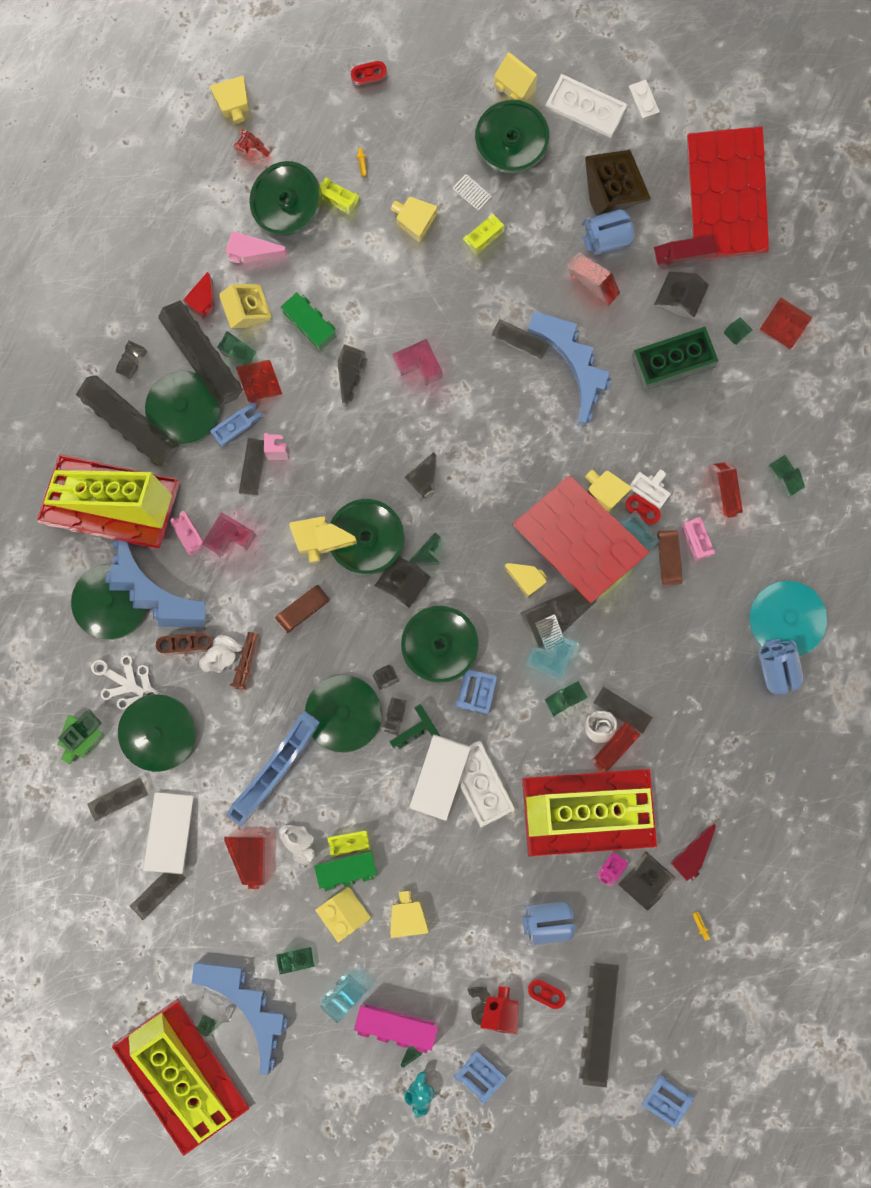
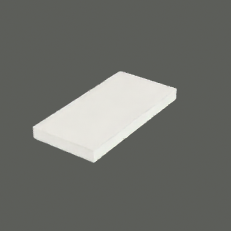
[545,74,628,138]
[409,734,471,820]
[459,741,515,827]
[143,792,194,875]

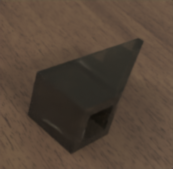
[337,344,368,408]

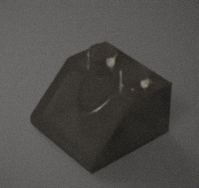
[654,272,709,318]
[404,452,437,502]
[374,557,431,608]
[618,851,675,911]

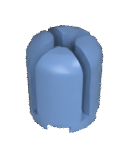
[582,209,635,256]
[758,639,804,694]
[522,902,576,946]

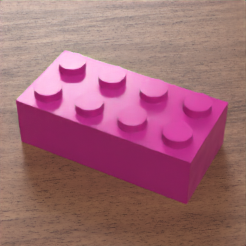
[354,1003,438,1053]

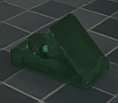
[217,331,256,368]
[768,455,805,497]
[409,533,441,566]
[544,681,588,717]
[276,947,315,975]

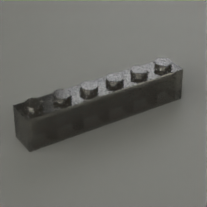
[158,300,243,407]
[76,375,180,467]
[578,962,619,1088]

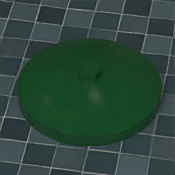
[475,100,549,173]
[249,161,322,236]
[145,371,221,446]
[330,499,404,575]
[71,564,148,640]
[401,606,478,683]
[305,675,382,753]
[118,694,196,772]

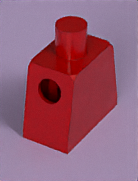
[480,986,519,1035]

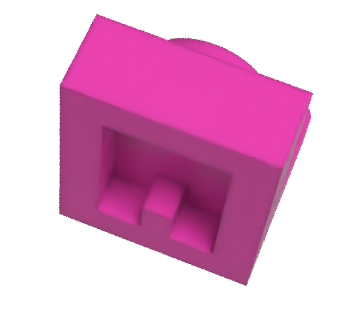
[596,852,629,887]

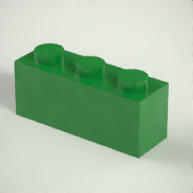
[280,292,336,351]
[314,851,378,892]

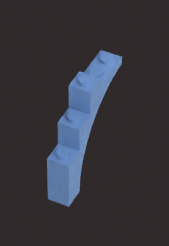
[528,311,611,427]
[106,540,205,627]
[226,711,320,827]
[192,962,288,1075]

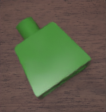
[58,715,104,764]

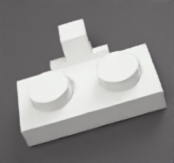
[630,469,671,510]

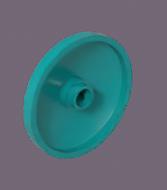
[749,581,827,656]

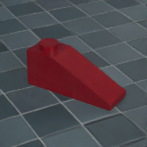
[654,235,717,270]
[669,823,716,881]

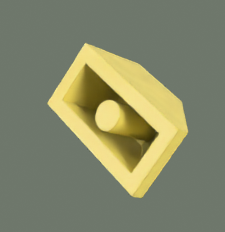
[313,522,357,554]
[505,563,547,598]

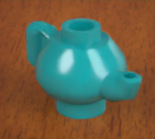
[404,1071,435,1118]

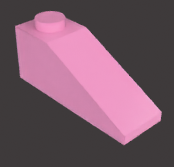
[225,231,287,263]

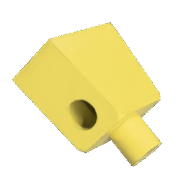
[210,76,249,124]
[390,197,438,242]
[585,469,632,513]
[289,516,327,563]
[391,891,429,938]

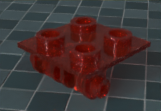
[760,297,813,349]
[236,360,282,403]

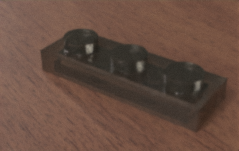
[491,319,550,361]
[239,438,265,497]
[593,686,653,734]
[87,778,149,821]
[130,873,187,920]

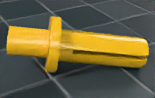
[356,148,367,176]
[692,912,710,941]

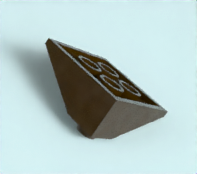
[585,149,651,216]

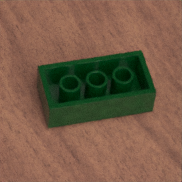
[632,326,718,391]

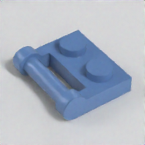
[455,670,497,714]
[453,1050,507,1105]
[641,1074,694,1128]

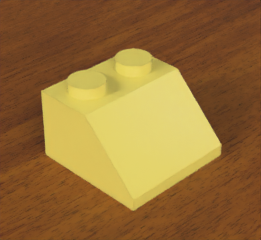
[494,52,537,102]
[219,284,272,329]
[315,886,371,943]

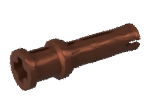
[230,632,259,691]

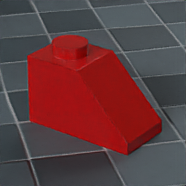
[183,272,215,319]

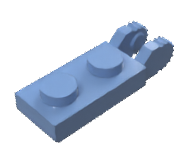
[210,403,264,447]

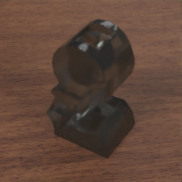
[116,340,148,379]
[372,664,400,690]
[381,696,407,736]
[467,986,491,1025]

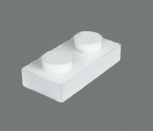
[628,80,660,121]

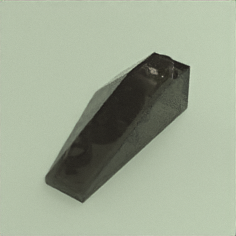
[519,589,597,650]

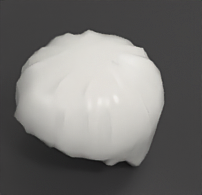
[585,711,618,743]

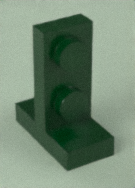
[389,704,441,750]

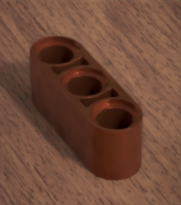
[657,530,682,585]
[275,585,330,634]
[155,633,213,656]

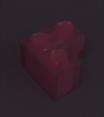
[392,339,443,385]
[201,512,257,558]

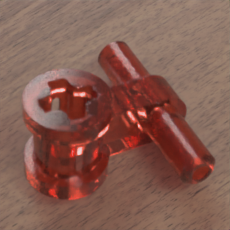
[233,129,270,158]

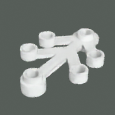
[91,655,159,710]

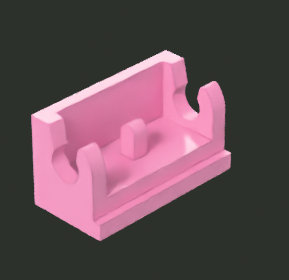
[264,433,289,460]
[170,511,206,556]
[681,517,715,561]

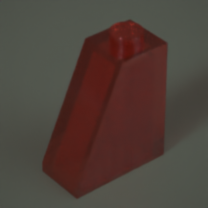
[567,253,621,306]
[709,461,743,518]
[592,722,641,772]
[224,837,266,889]

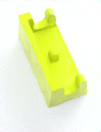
[320,177,360,214]
[463,214,504,255]
[327,831,370,857]

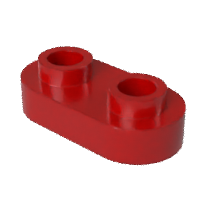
[351,61,387,86]
[625,494,661,525]
[528,979,566,1009]

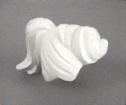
[199,635,244,673]
[279,825,315,865]

